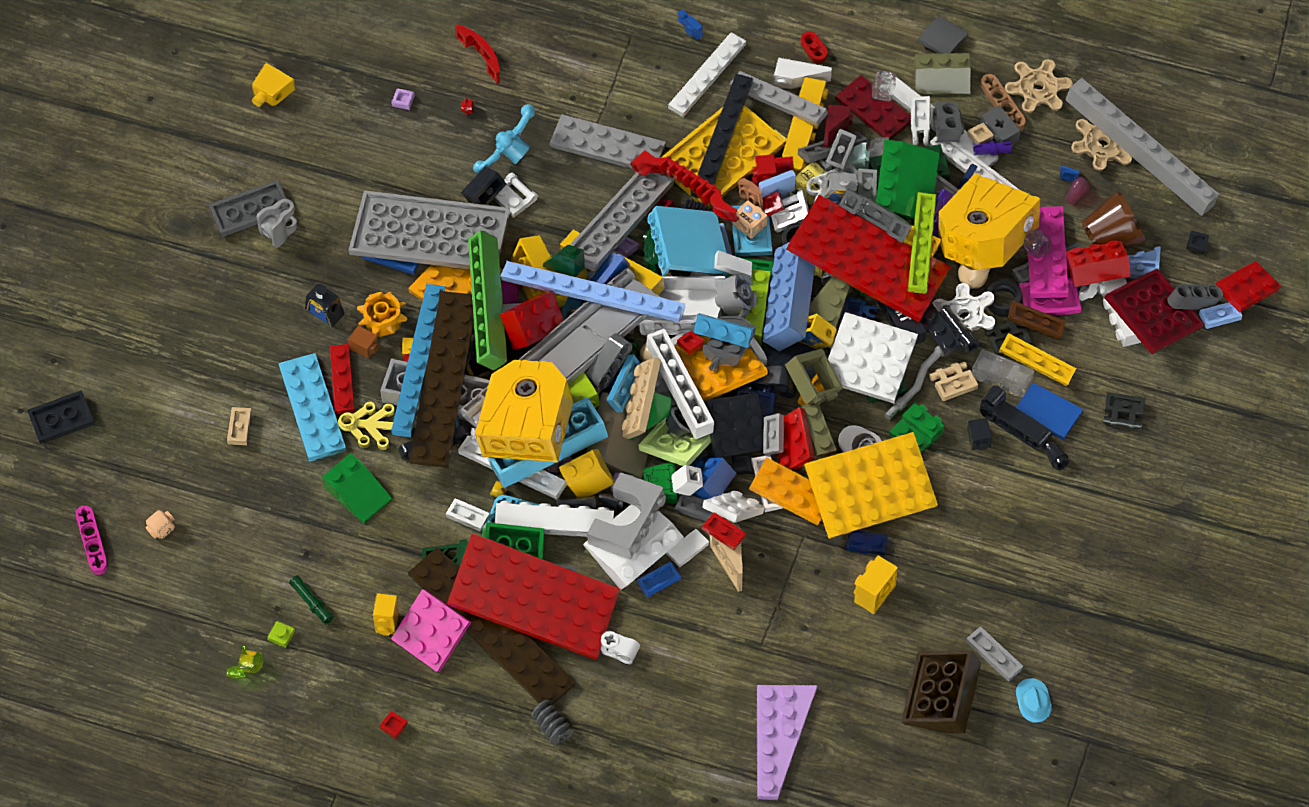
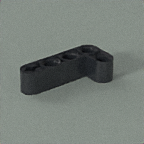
[736,366,797,398]
[980,385,1053,451]

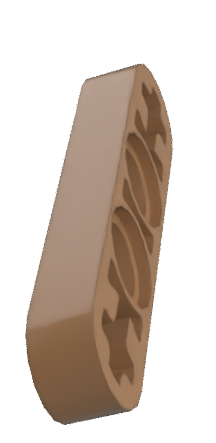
[981,74,1025,131]

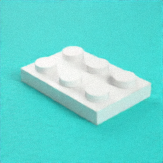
[702,491,765,523]

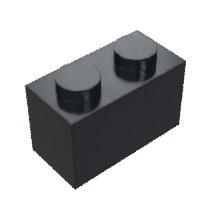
[461,166,507,205]

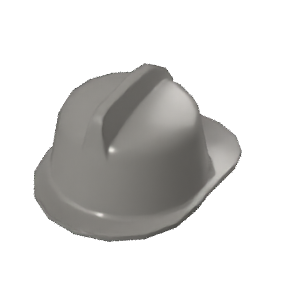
[838,425,882,452]

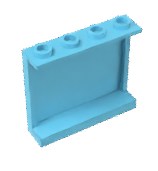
[648,206,730,278]

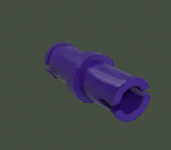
[973,141,1012,156]

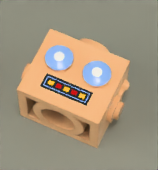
[732,201,767,239]

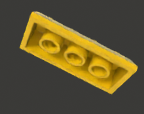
[510,235,568,308]

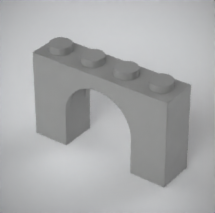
[587,473,666,559]

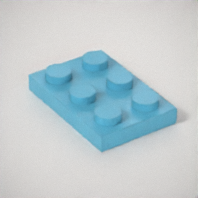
[731,206,772,257]

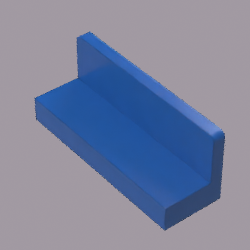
[584,252,630,302]

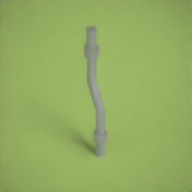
[885,346,944,420]

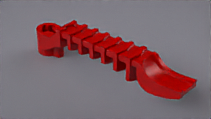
[630,150,739,222]

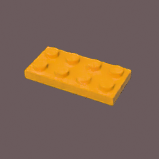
[749,457,822,526]

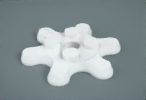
[933,283,995,345]

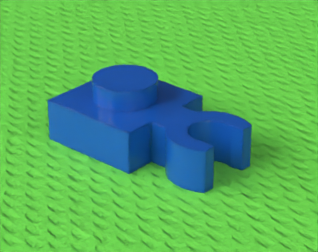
[677,9,703,40]

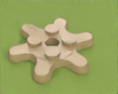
[1005,59,1072,114]
[1071,119,1132,171]

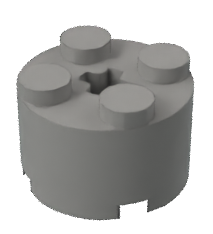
[715,273,757,316]

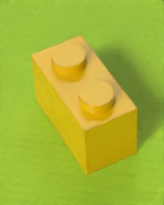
[373,593,399,636]

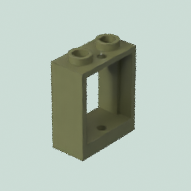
[785,349,843,405]

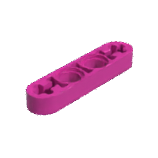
[76,506,108,575]

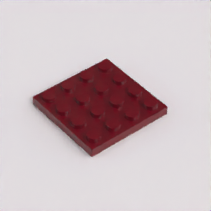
[1104,268,1205,355]

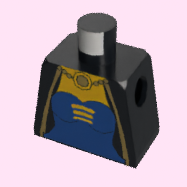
[305,284,345,327]

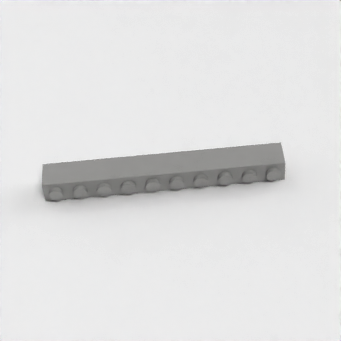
[1066,78,1219,216]

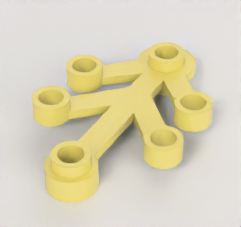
[338,402,395,450]

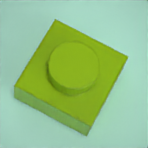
[267,621,295,648]

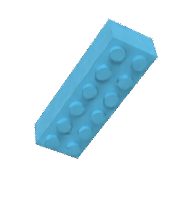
[487,397,608,488]

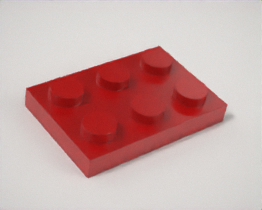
[1215,261,1281,313]
[777,407,815,471]

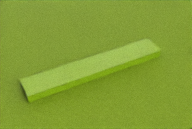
[908,192,936,294]

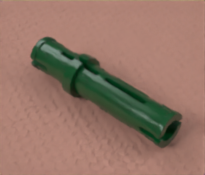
[289,575,334,625]

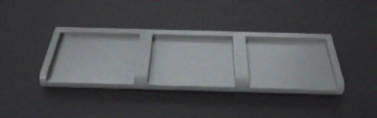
[460,268,661,428]

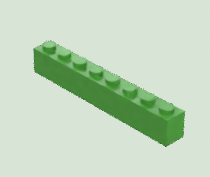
[468,230,507,370]

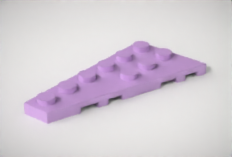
[757,685,817,800]

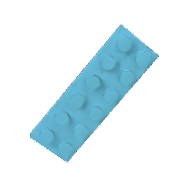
[278,353,346,462]

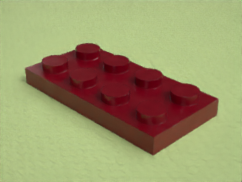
[835,75,911,140]

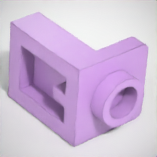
[614,237,639,258]

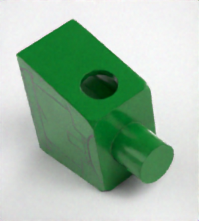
[643,462,677,504]

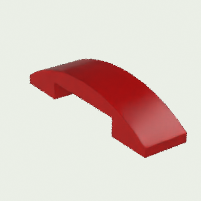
[455,24,500,83]

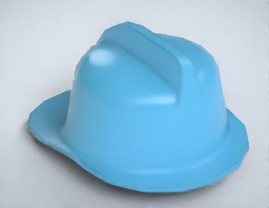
[1016,678,1051,722]

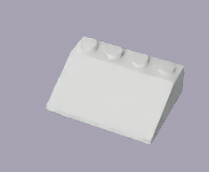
[583,504,684,590]

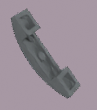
[839,189,912,243]

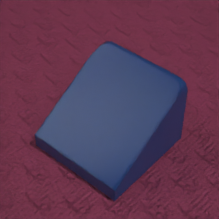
[1059,166,1081,183]

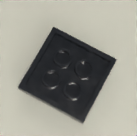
[704,393,764,458]

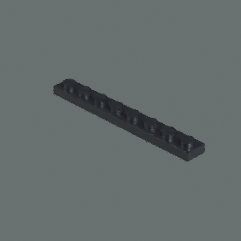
[691,73,753,199]

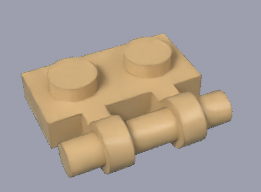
[929,362,978,401]

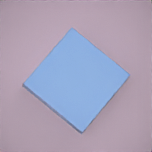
[759,170,795,199]

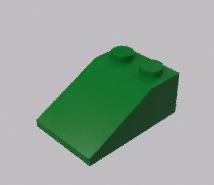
[322,453,392,524]

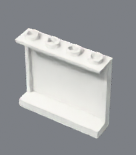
[639,276,726,335]

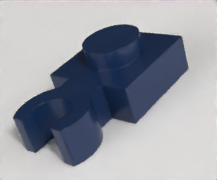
[842,297,878,321]

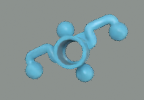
[473,104,535,174]

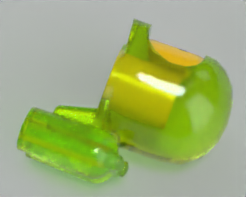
[226,647,263,679]

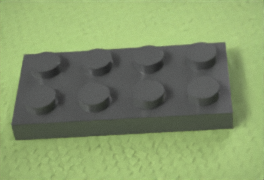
[208,180,290,237]

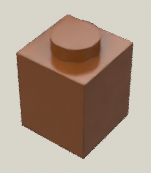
[348,326,379,359]

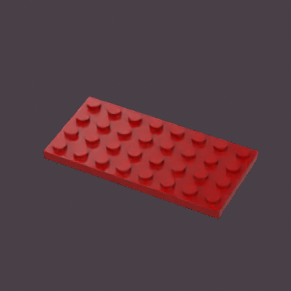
[786,195,951,322]
[447,533,620,660]

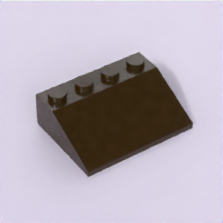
[901,650,981,733]

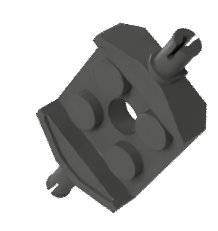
[703,308,755,372]

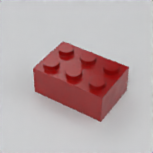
[1066,240,1131,287]
[499,291,564,350]

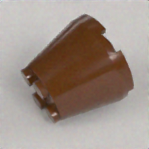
[1081,191,1146,248]

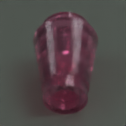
[1065,177,1090,205]

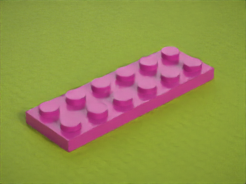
[1027,206,1068,298]

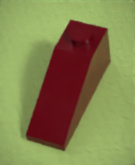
[824,105,853,147]

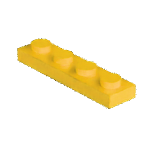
[999,333,1076,387]

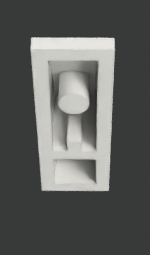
[774,58,832,89]

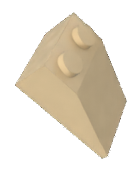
[710,520,743,592]

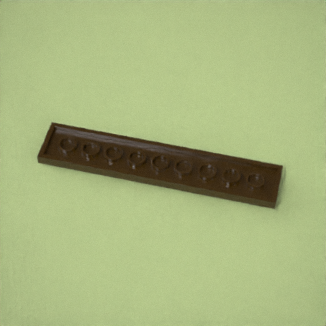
[410,291,474,468]
[408,547,575,707]

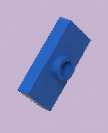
[637,562,681,598]

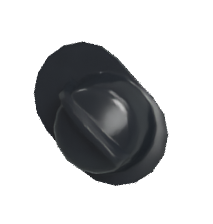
[666,406,692,437]

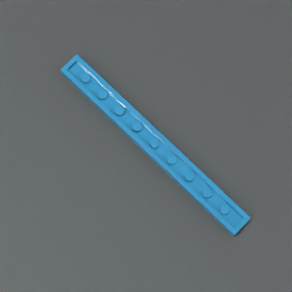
[391,284,445,437]

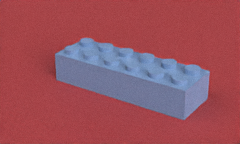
[763,242,815,351]

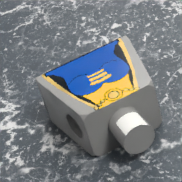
[821,172,857,202]

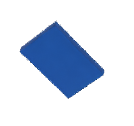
[1016,383,1083,441]

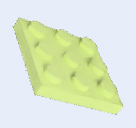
[639,417,711,466]

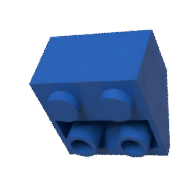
[691,458,736,500]

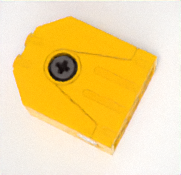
[938,173,1040,270]
[475,360,573,462]

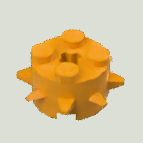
[357,292,407,337]

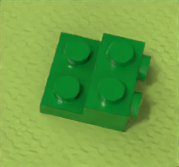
[889,403,944,455]

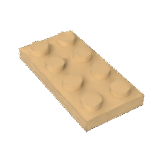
[622,357,661,439]

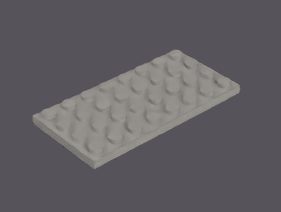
[349,191,510,269]

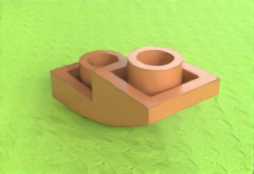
[738,178,764,210]

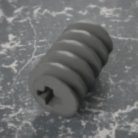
[531,700,574,745]

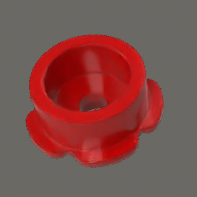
[461,98,474,116]

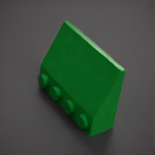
[876,140,939,219]

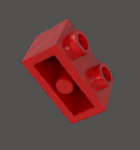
[752,154,776,187]

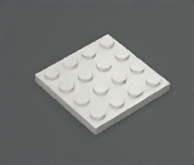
[828,312,918,403]

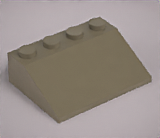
[586,392,656,480]

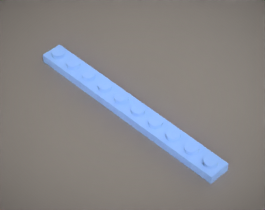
[501,261,686,323]

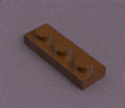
[1008,301,1065,340]

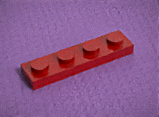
[330,344,355,415]

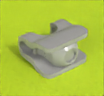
[256,199,297,248]

